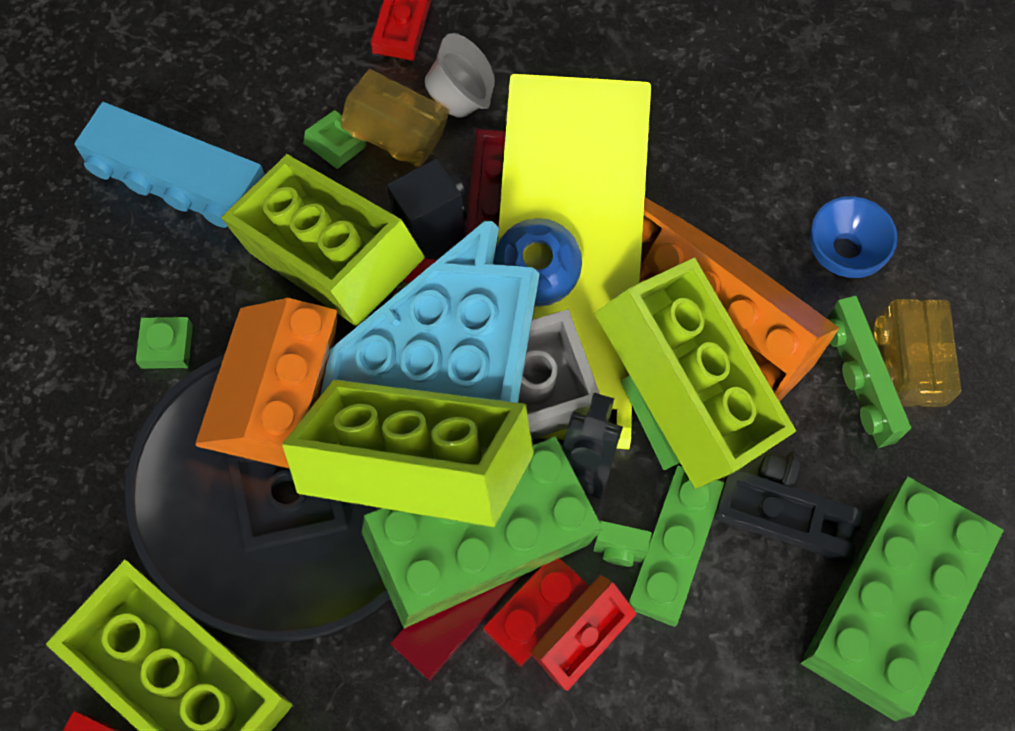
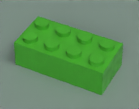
[362,436,603,628]
[800,476,1004,721]

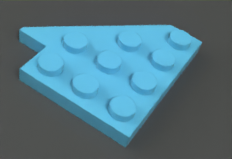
[320,221,540,403]

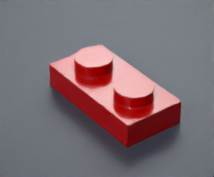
[371,0,431,60]
[483,558,590,667]
[529,575,637,691]

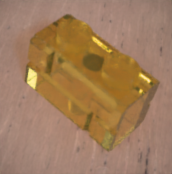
[340,69,450,167]
[874,299,962,407]

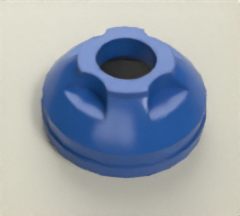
[809,196,898,278]
[494,218,582,307]

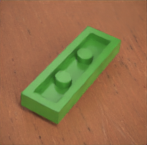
[827,296,911,448]
[628,465,725,627]

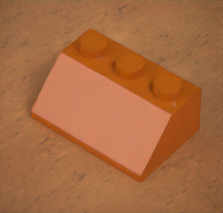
[196,298,337,468]

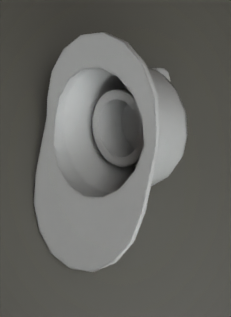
[425,33,494,118]

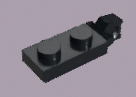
[562,392,623,499]

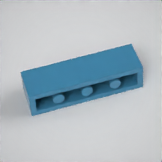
[74,102,265,228]

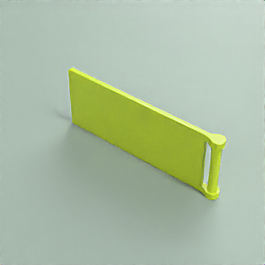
[497,74,651,450]

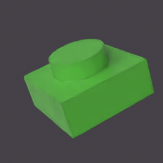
[303,110,368,169]
[136,317,193,369]
[593,521,652,567]

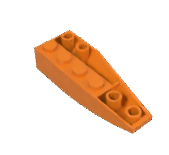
[640,197,840,402]

